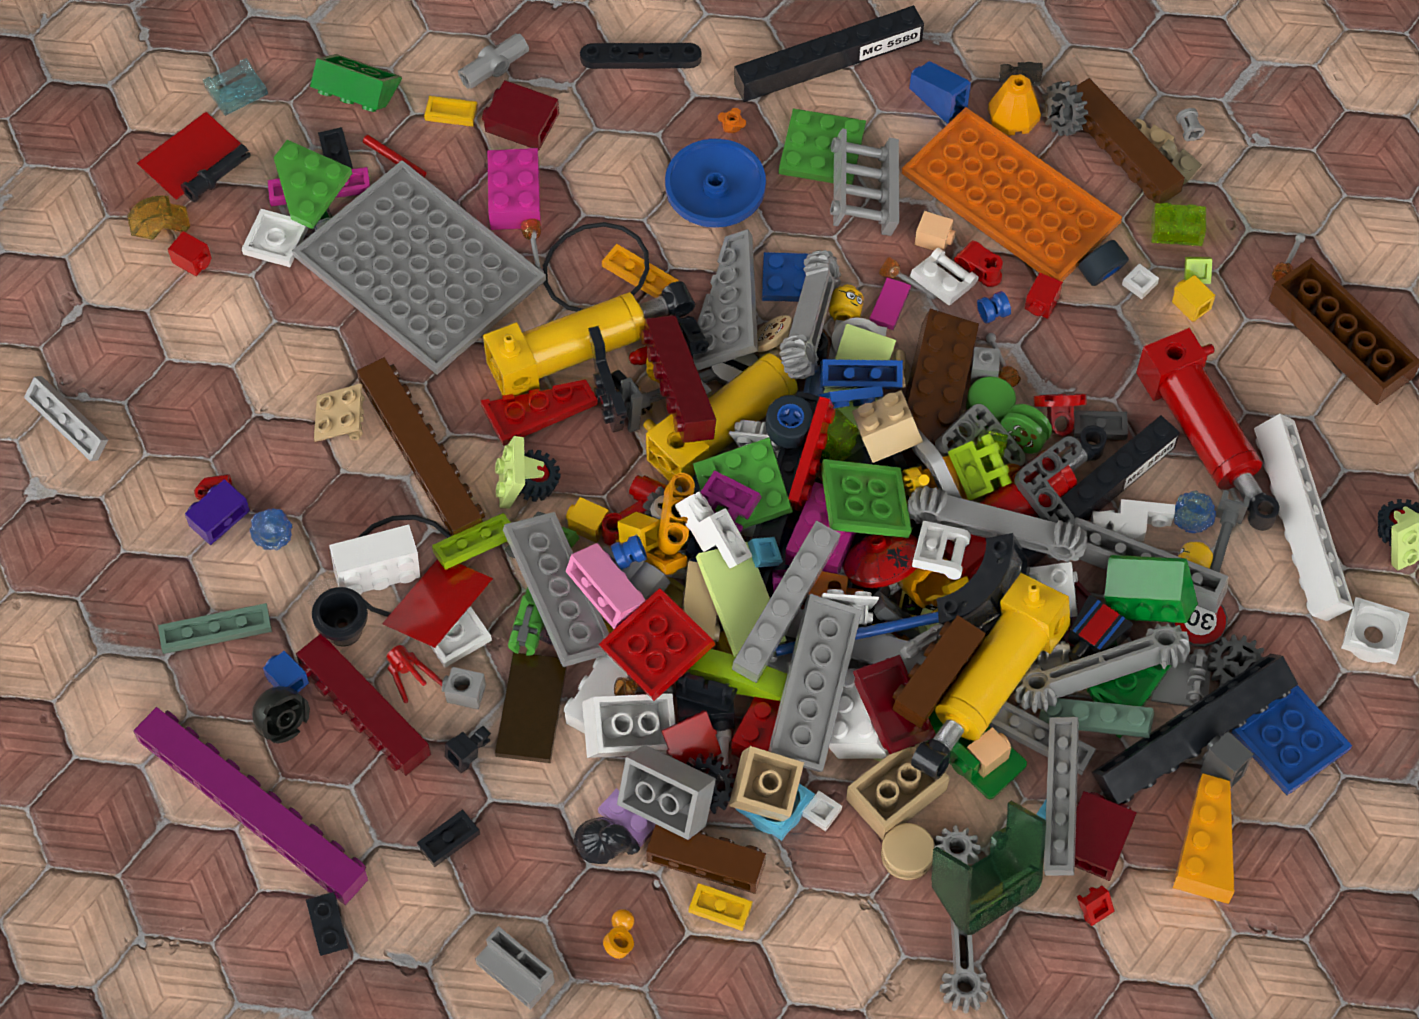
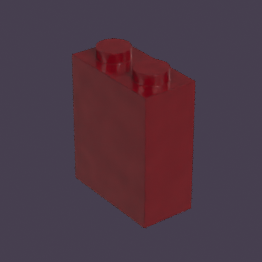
[482,80,560,151]
[1075,791,1137,881]

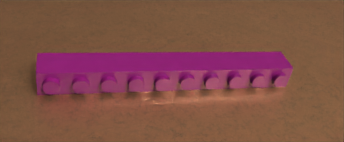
[133,707,368,906]

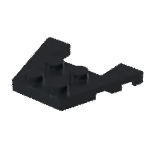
[588,326,627,432]

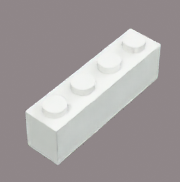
[564,655,633,734]

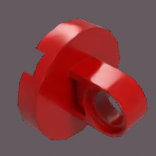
[1033,393,1087,436]

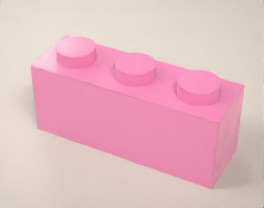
[566,543,646,629]

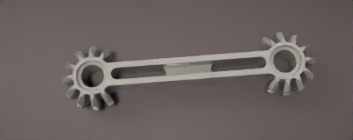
[779,250,841,379]
[907,486,1087,562]
[1014,622,1190,713]
[934,825,990,1014]

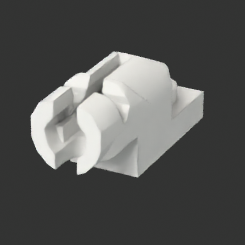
[675,491,753,569]
[1090,499,1175,542]

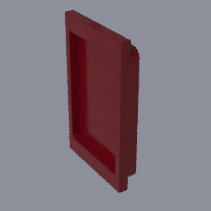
[853,655,936,755]

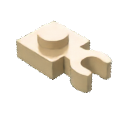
[1135,118,1175,150]

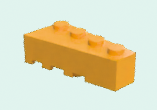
[1173,773,1234,904]

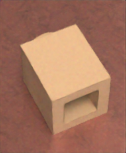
[915,211,956,251]
[967,727,1011,778]

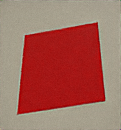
[137,112,241,200]
[382,559,493,648]

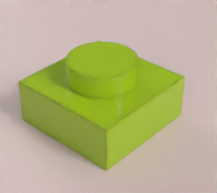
[1184,257,1212,284]

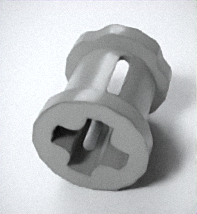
[1176,108,1205,141]

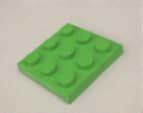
[779,108,866,185]
[693,437,793,529]
[820,459,912,538]

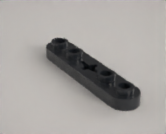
[580,43,702,69]

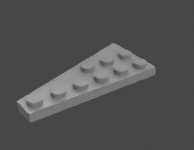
[693,229,758,371]

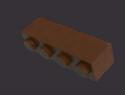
[892,615,986,729]
[646,824,766,894]

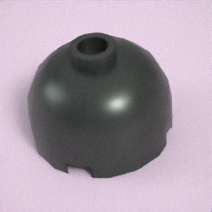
[252,686,310,744]

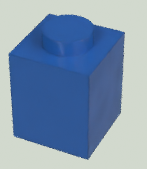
[263,651,309,692]

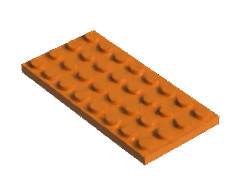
[901,107,1122,282]

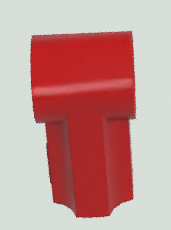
[602,500,647,546]

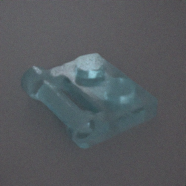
[203,58,268,116]

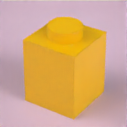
[1172,275,1216,322]
[566,497,609,543]
[618,512,660,552]

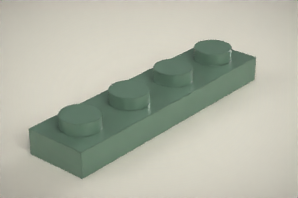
[158,603,272,654]
[1039,698,1154,738]

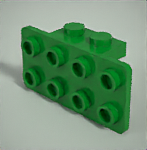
[926,709,1027,799]

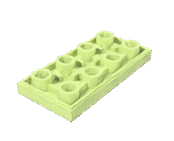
[824,323,896,435]
[696,542,787,657]

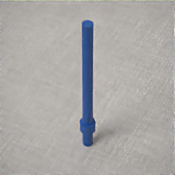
[776,612,939,656]

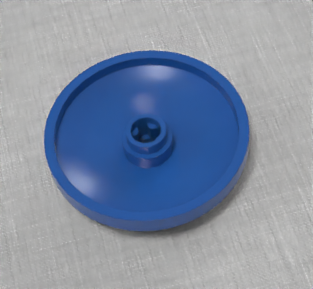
[665,139,766,228]

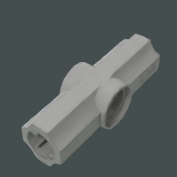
[458,33,529,89]

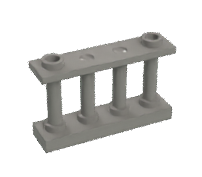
[830,128,899,236]

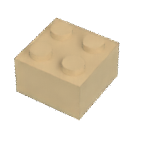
[852,390,923,463]
[729,746,804,822]

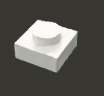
[1122,264,1159,299]
[802,791,842,832]

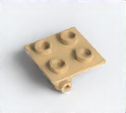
[314,384,365,442]

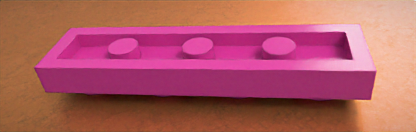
[268,167,370,206]

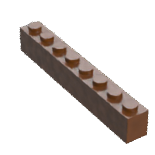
[356,357,485,536]

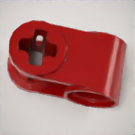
[954,240,1003,287]

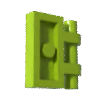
[948,433,1012,501]

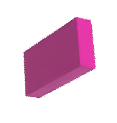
[870,277,911,331]

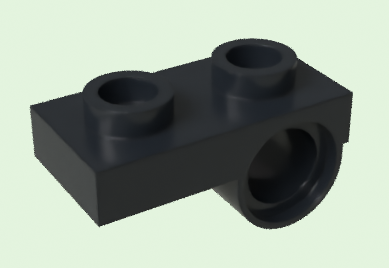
[306,892,349,956]

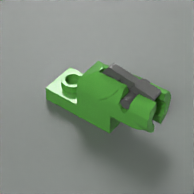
[508,587,546,656]

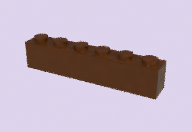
[1076,78,1185,206]

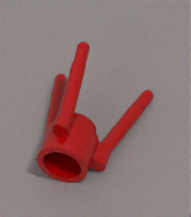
[386,645,443,703]

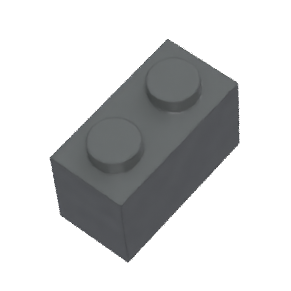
[1200,731,1254,788]

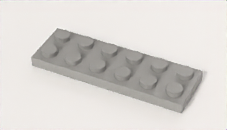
[503,512,609,667]
[768,594,862,772]

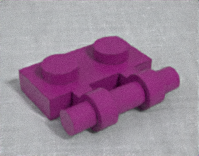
[701,470,762,533]

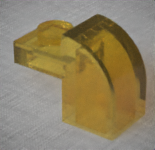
[127,195,190,240]

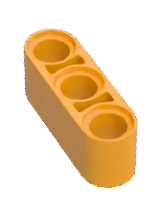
[658,473,695,555]

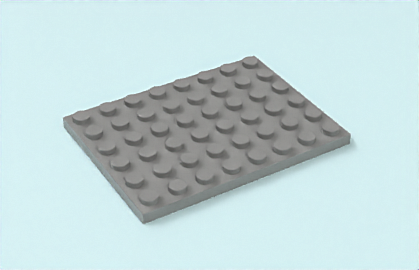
[292,160,546,375]

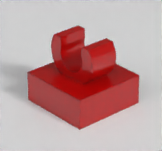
[1077,885,1115,926]

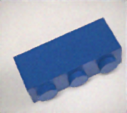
[820,359,903,389]

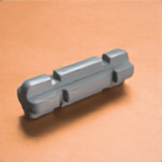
[900,624,944,660]

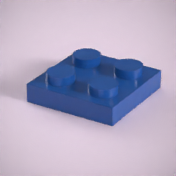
[762,252,808,302]
[818,386,883,409]

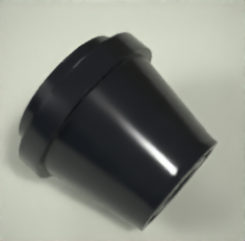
[312,587,368,647]

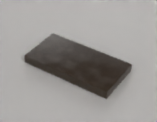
[495,652,567,763]

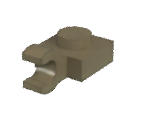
[1159,139,1202,185]

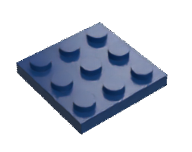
[1231,685,1352,796]

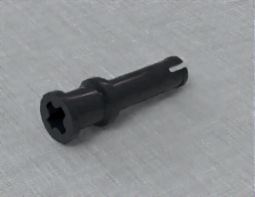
[181,144,251,202]

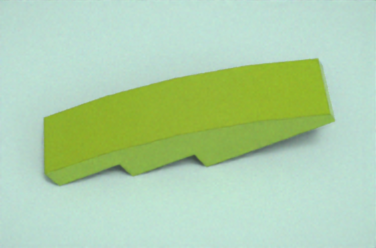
[685,649,787,701]

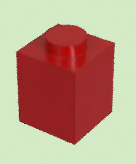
[168,231,212,277]
[1025,272,1063,319]

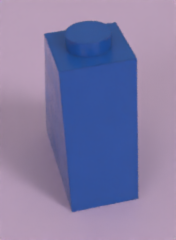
[909,61,971,124]

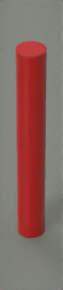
[363,135,426,178]

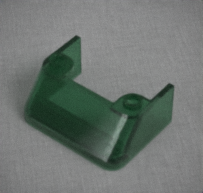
[931,800,1047,935]

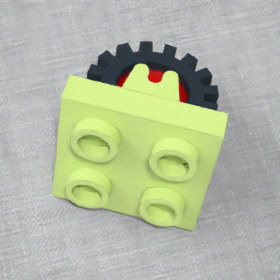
[495,436,561,509]
[1378,499,1419,571]

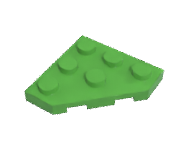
[274,140,352,229]

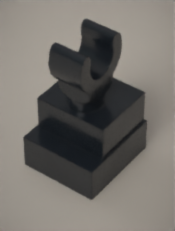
[445,726,491,773]

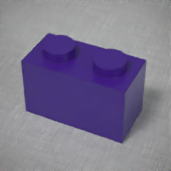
[185,479,250,546]

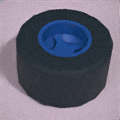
[1078,240,1129,286]
[766,395,814,449]

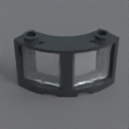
[937,533,1030,639]

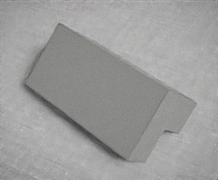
[475,926,555,1010]

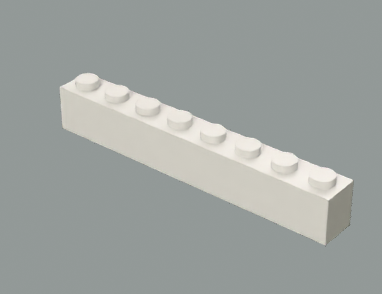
[1254,414,1354,621]

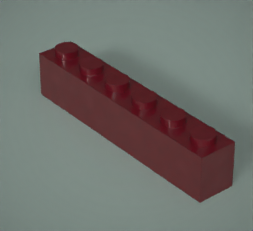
[640,315,717,443]
[296,634,431,776]

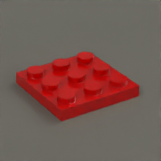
[599,588,716,701]

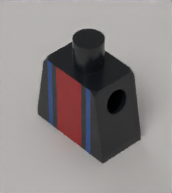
[1068,594,1133,661]

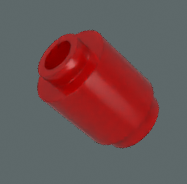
[629,475,667,502]

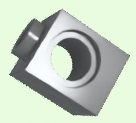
[970,347,1000,385]
[442,667,486,710]

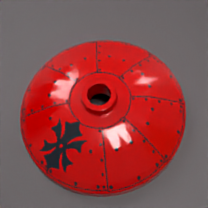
[843,534,919,588]

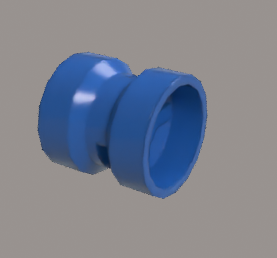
[977,291,1011,324]
[611,534,647,570]

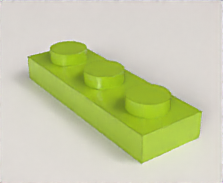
[432,513,511,570]

